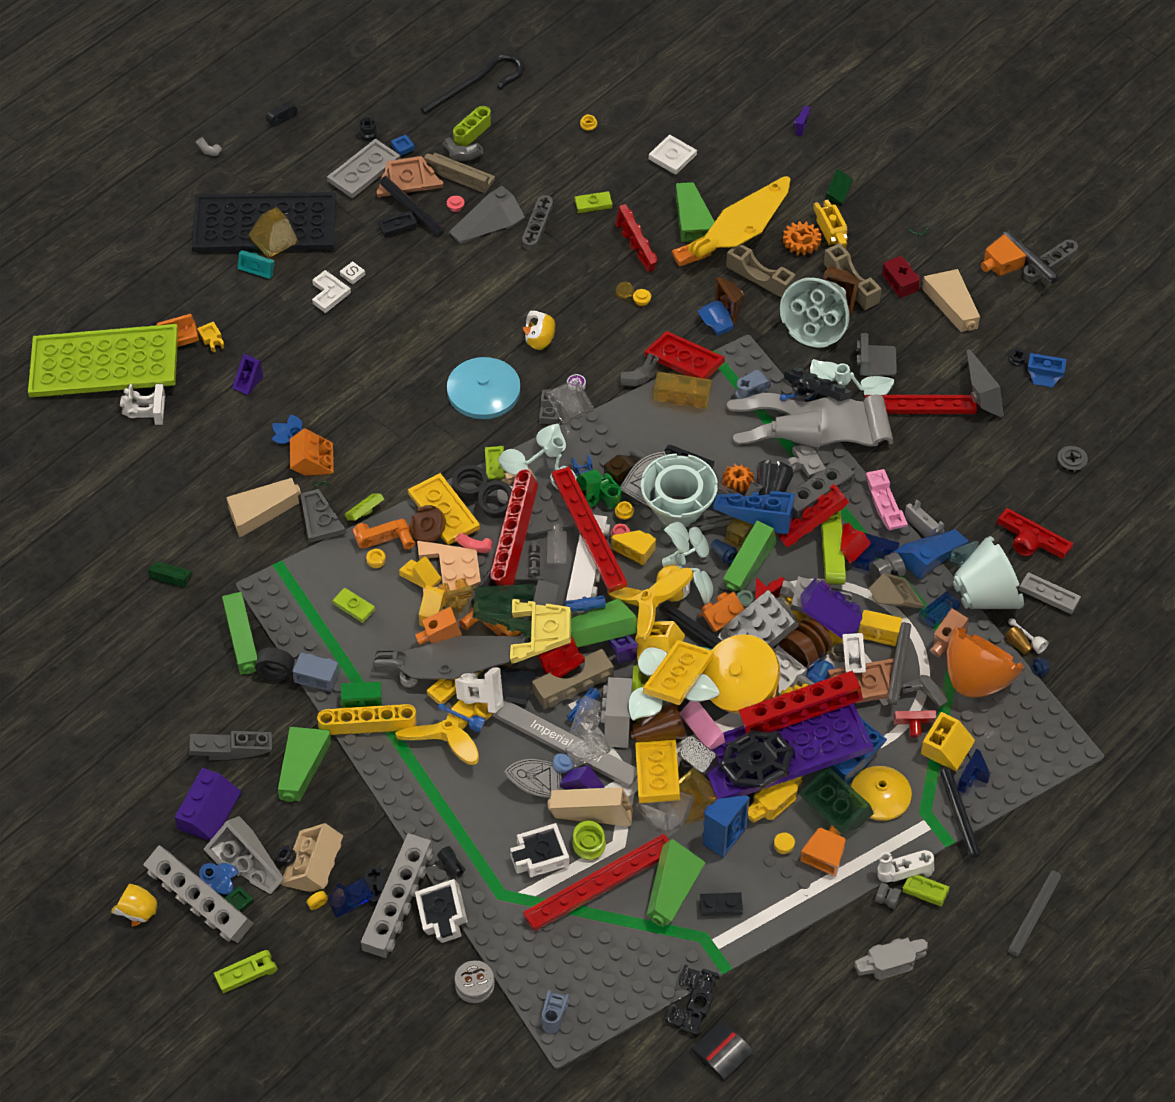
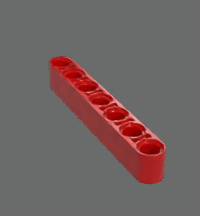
[491,469,538,590]

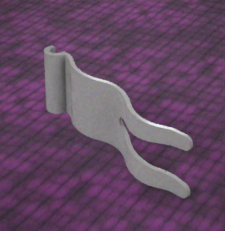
[727,393,894,446]

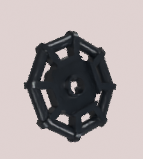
[719,729,795,790]

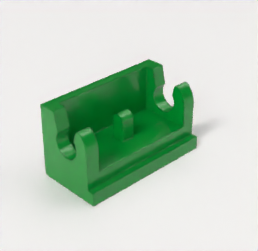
[341,681,382,708]

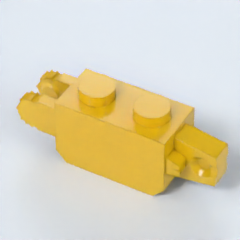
[813,200,847,249]
[748,776,803,823]

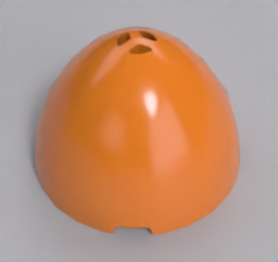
[947,626,1024,698]

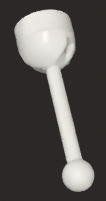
[1008,618,1048,654]

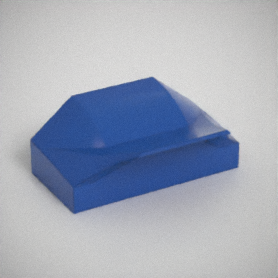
[697,301,734,336]
[1027,353,1067,388]

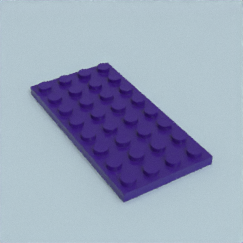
[695,704,874,799]

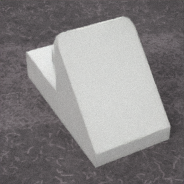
[842,633,866,673]

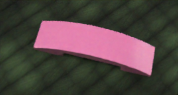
[866,469,908,530]

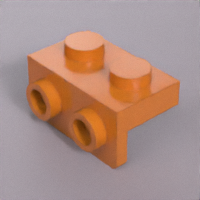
[157,314,199,347]
[697,592,744,633]

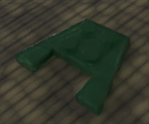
[472,584,534,638]

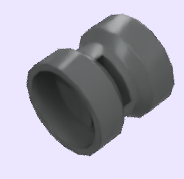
[875,883,902,910]

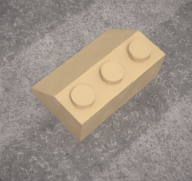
[281,823,343,892]

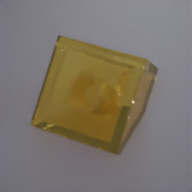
[249,207,298,258]
[669,768,717,825]

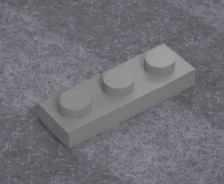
[1019,572,1081,614]

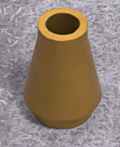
[1005,626,1033,655]

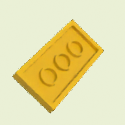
[408,473,480,545]
[643,640,714,705]
[636,739,680,803]

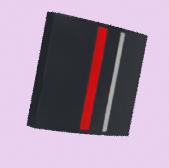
[691,1020,754,1080]

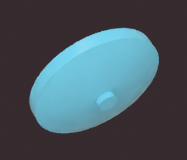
[447,357,520,419]

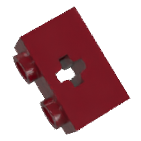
[882,255,920,298]

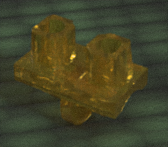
[437,578,474,612]

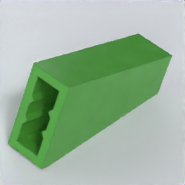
[676,183,715,242]
[723,521,777,592]
[222,592,257,675]
[571,598,637,647]
[278,727,331,802]
[647,839,705,927]

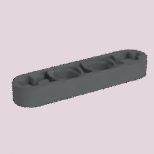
[522,195,553,251]
[1023,240,1078,282]

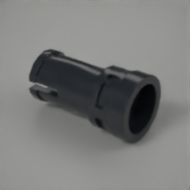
[437,846,466,877]

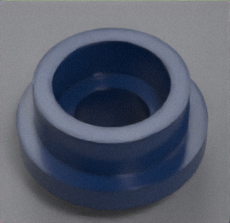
[1031,658,1049,678]

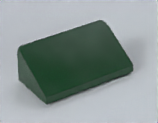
[826,169,853,205]
[148,561,193,588]

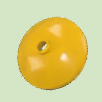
[850,766,912,821]

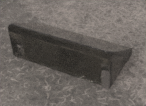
[677,735,719,775]

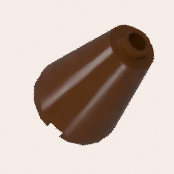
[629,702,687,742]

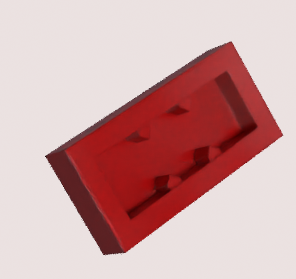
[893,711,936,738]

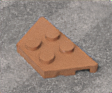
[377,156,443,197]
[827,658,895,703]

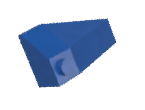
[713,491,795,534]
[894,529,969,579]

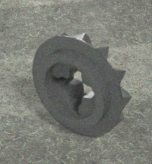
[1057,446,1088,472]

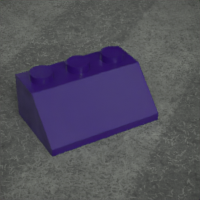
[800,578,862,639]
[175,768,241,841]

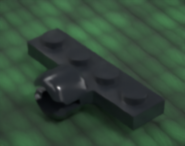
[784,367,853,401]

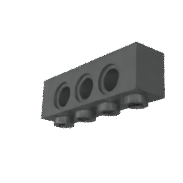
[787,459,855,520]

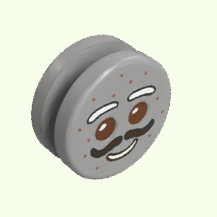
[455,961,495,1003]

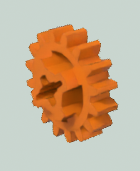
[783,221,821,255]

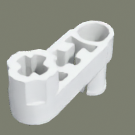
[877,850,934,883]

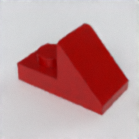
[840,523,870,563]
[755,577,786,600]

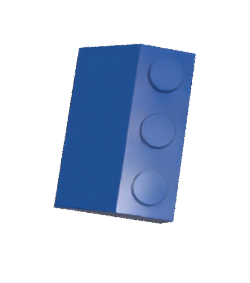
[702,795,750,857]

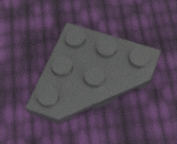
[526,486,592,538]

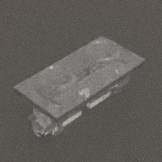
[547,524,567,564]

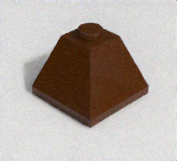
[823,266,860,315]
[715,277,744,325]

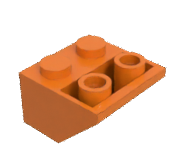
[290,428,334,476]

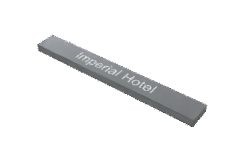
[493,700,637,788]

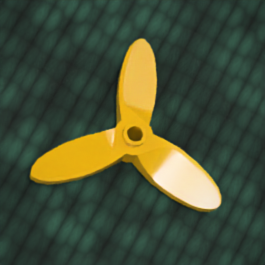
[607,568,694,640]
[395,700,479,765]

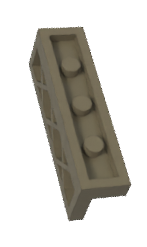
[424,153,495,193]

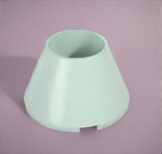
[641,454,718,527]

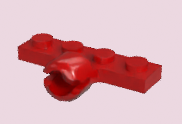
[997,508,1073,559]

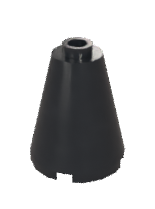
[757,460,794,495]

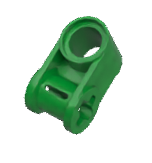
[576,469,602,508]
[599,473,622,509]

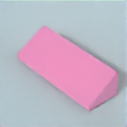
[679,701,725,751]

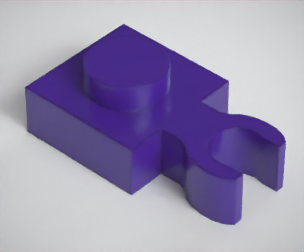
[794,106,811,136]

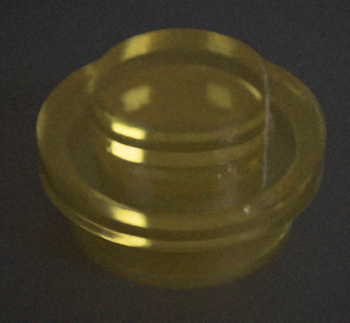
[616,282,634,299]

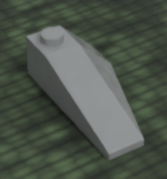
[204,816,284,894]

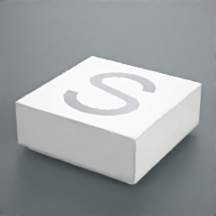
[340,262,365,285]

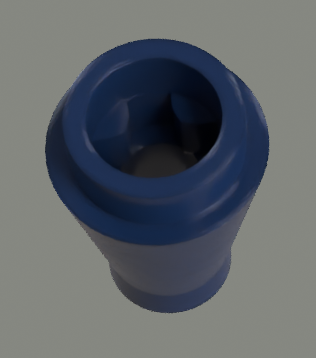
[711,539,738,564]

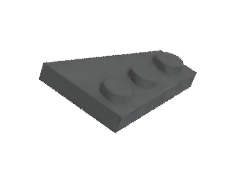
[301,489,347,543]

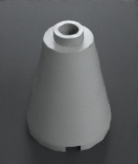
[771,410,822,447]

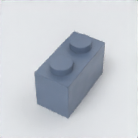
[293,653,340,692]

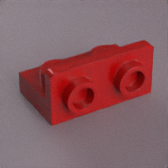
[538,636,585,678]

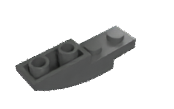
[189,731,272,760]

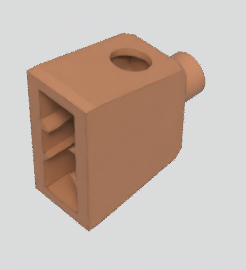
[930,608,968,657]

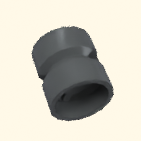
[869,552,906,581]

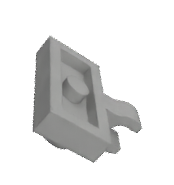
[788,444,826,479]
[780,576,812,614]

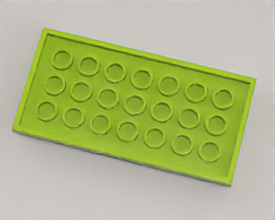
[28,324,178,397]

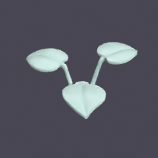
[810,359,894,395]
[498,424,577,489]
[662,522,713,605]
[629,648,719,720]

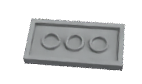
[327,139,400,198]

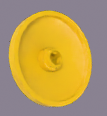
[702,635,780,713]

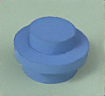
[553,754,573,773]

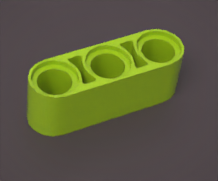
[453,106,491,147]

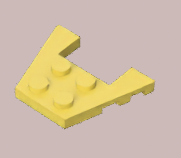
[510,599,571,663]

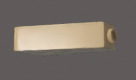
[922,269,980,332]
[227,478,301,537]
[548,787,633,826]

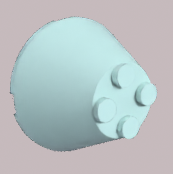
[780,278,849,348]
[952,536,1024,609]

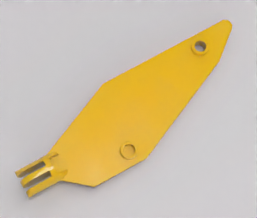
[688,176,790,258]

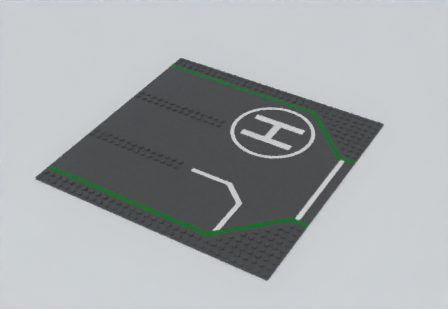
[236,335,1104,1070]

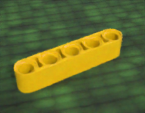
[317,704,417,735]

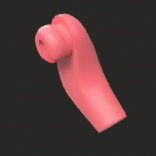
[455,533,493,553]

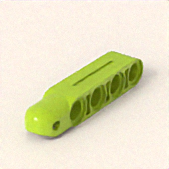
[821,511,846,585]

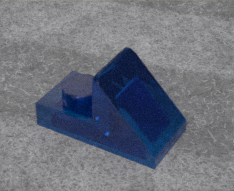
[958,749,990,793]
[328,878,373,917]

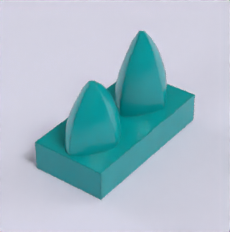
[238,250,274,279]

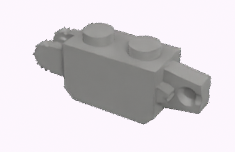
[855,938,928,980]

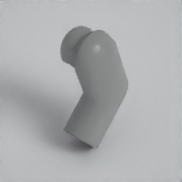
[196,138,222,156]

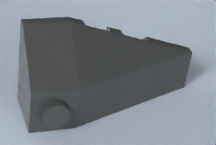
[449,186,525,244]
[967,349,1004,417]

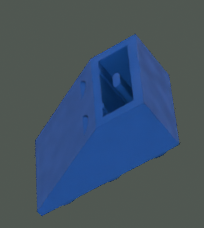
[822,717,887,788]

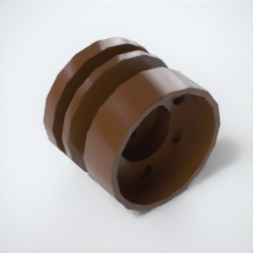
[779,617,832,669]

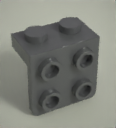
[856,333,896,377]

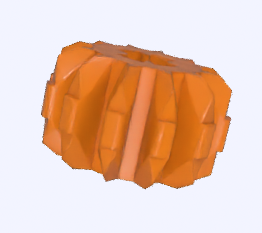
[722,463,754,495]

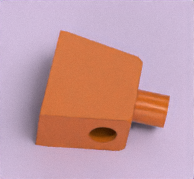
[981,234,1026,276]
[415,607,462,645]
[800,824,846,877]

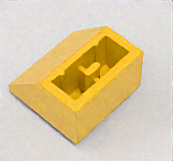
[635,621,685,660]
[921,712,975,772]

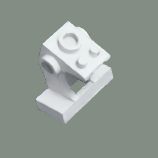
[120,384,165,425]
[455,668,504,713]

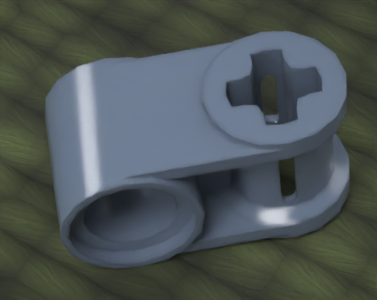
[735,369,771,399]
[542,989,570,1034]

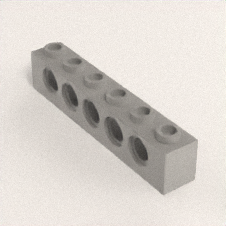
[361,833,434,958]
[143,845,254,943]

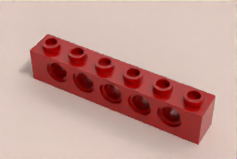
[738,670,863,733]

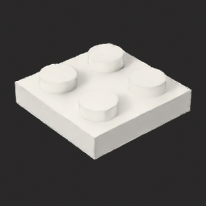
[649,135,697,175]

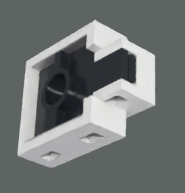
[510,823,569,877]
[415,879,468,943]

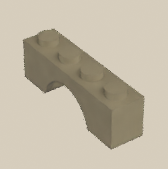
[824,243,881,310]
[726,244,796,298]
[532,649,614,709]

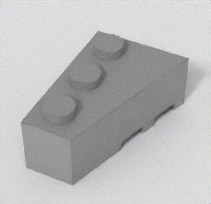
[601,677,632,748]

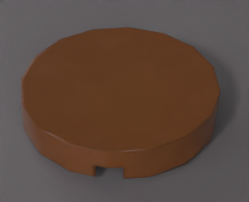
[409,505,446,543]

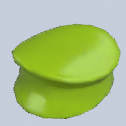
[572,821,606,860]

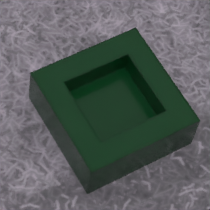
[225,886,254,913]

